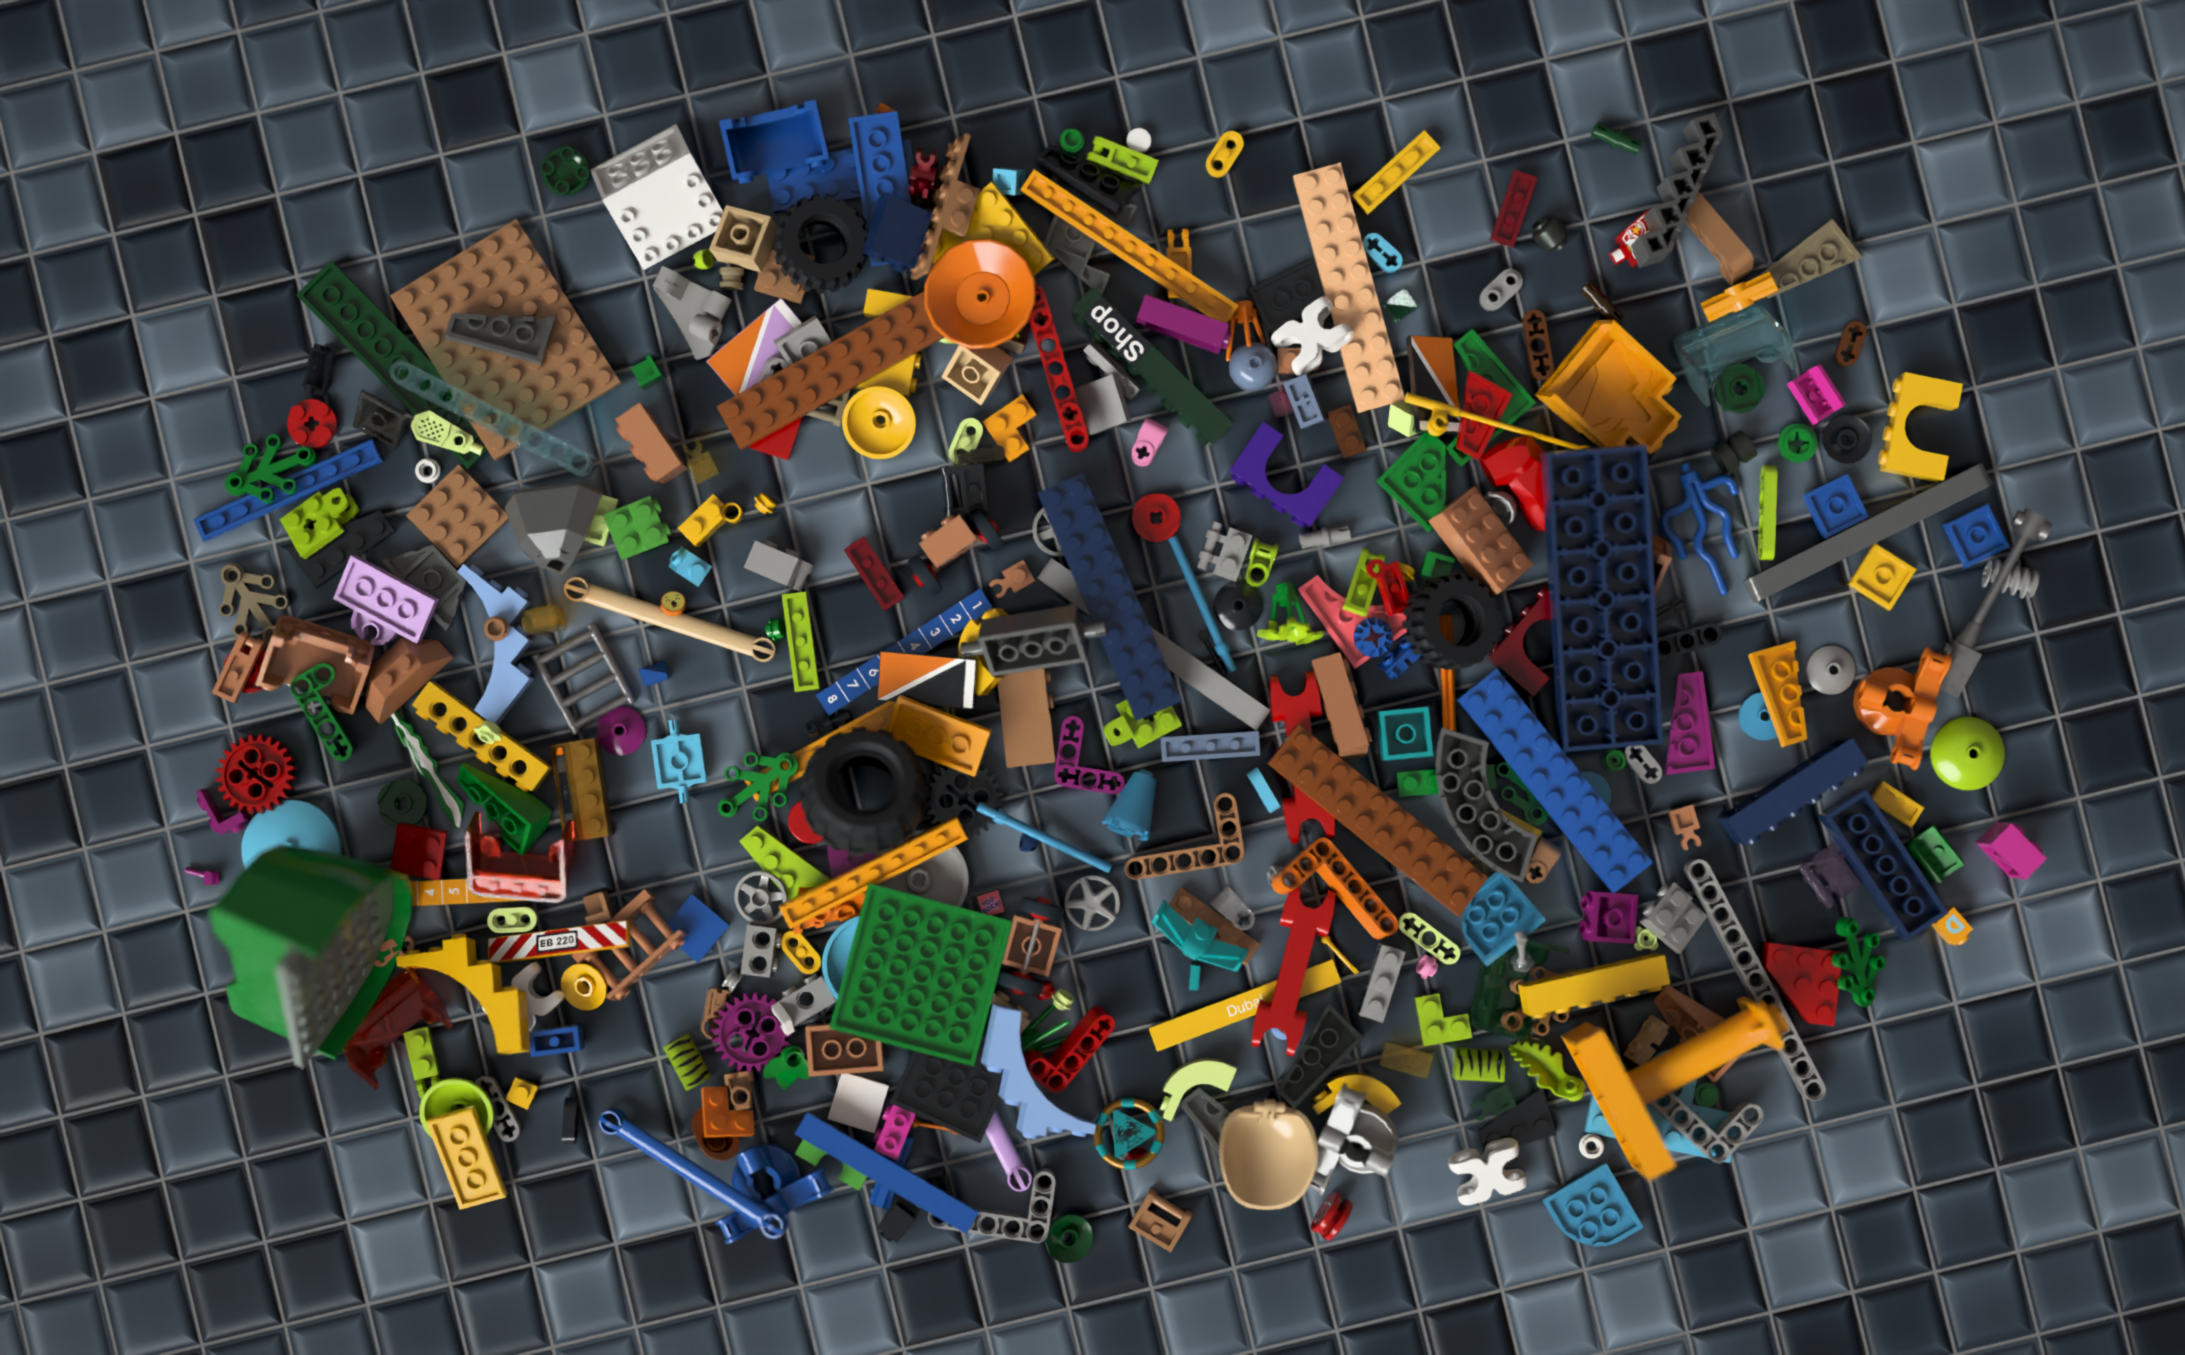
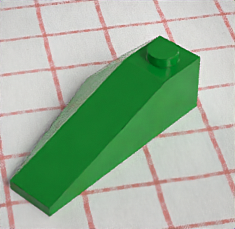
[457,763,552,856]

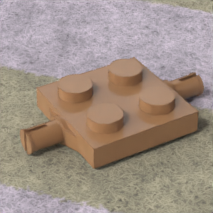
[754,245,816,305]

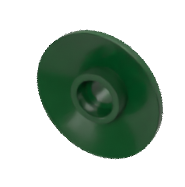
[1045,1214,1093,1263]

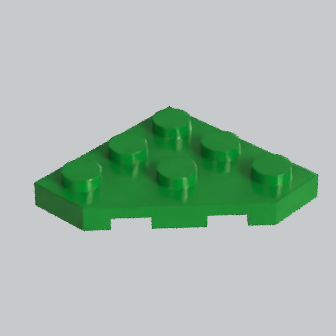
[1376,433,1446,533]

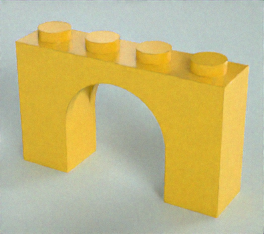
[854,289,922,398]
[1878,372,1963,482]

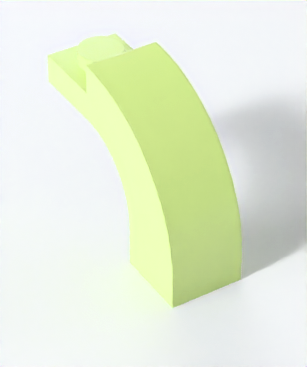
[1159,1058,1237,1121]

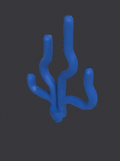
[1659,462,1740,596]

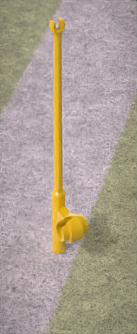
[1404,392,1590,449]

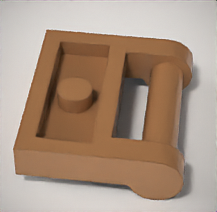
[1128,1188,1193,1252]

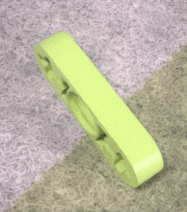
[1398,912,1460,965]

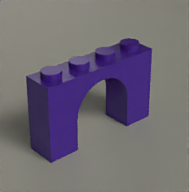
[1229,422,1344,528]

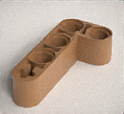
[1685,192,1754,285]

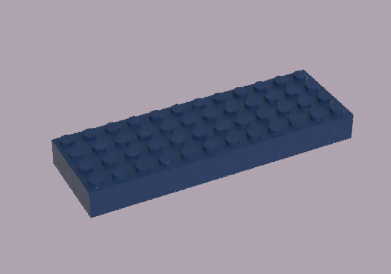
[1541,444,1663,752]

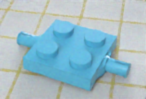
[651,719,708,803]

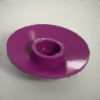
[597,706,646,755]

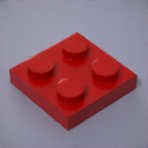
[391,823,448,880]

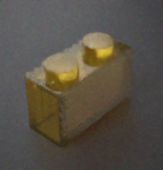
[522,604,567,636]

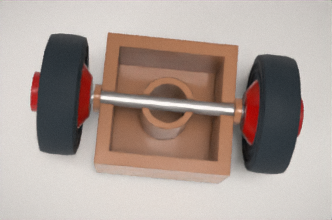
[908,509,1005,596]
[998,896,1064,996]

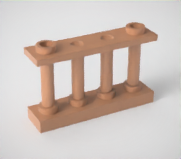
[572,889,689,1001]

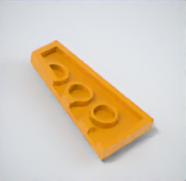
[1748,641,1807,747]

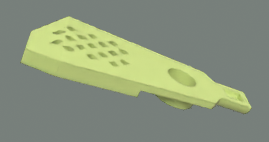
[411,410,484,456]

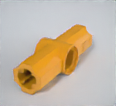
[1700,271,1778,322]

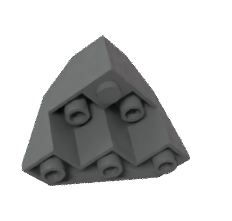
[505,482,602,576]

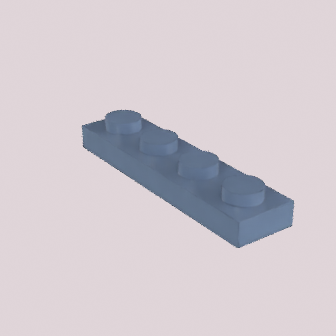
[1160,731,1260,762]

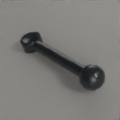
[1198,631,1228,677]

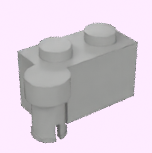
[744,539,814,592]

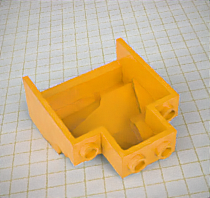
[1535,320,1682,454]

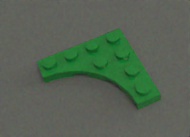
[1446,329,1536,467]

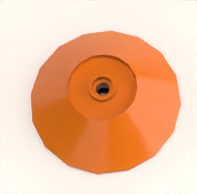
[925,239,1036,349]

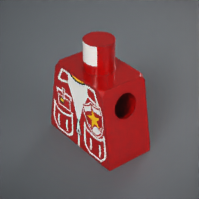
[1609,210,1673,268]

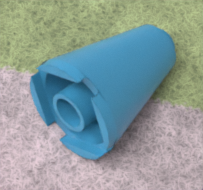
[1102,769,1157,841]

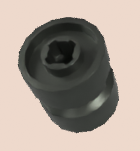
[1710,430,1757,475]

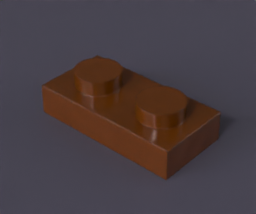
[1326,405,1367,459]

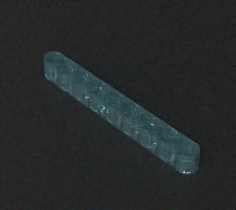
[390,361,593,476]

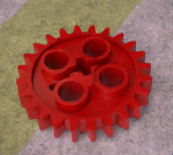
[215,734,297,814]

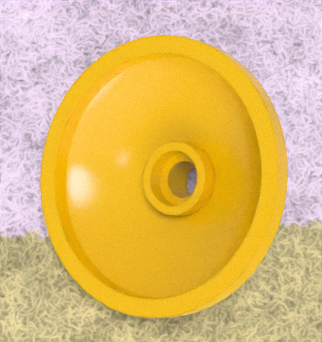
[842,386,916,459]

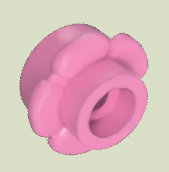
[1416,955,1438,979]

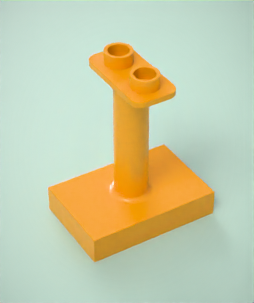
[1561,996,1789,1180]

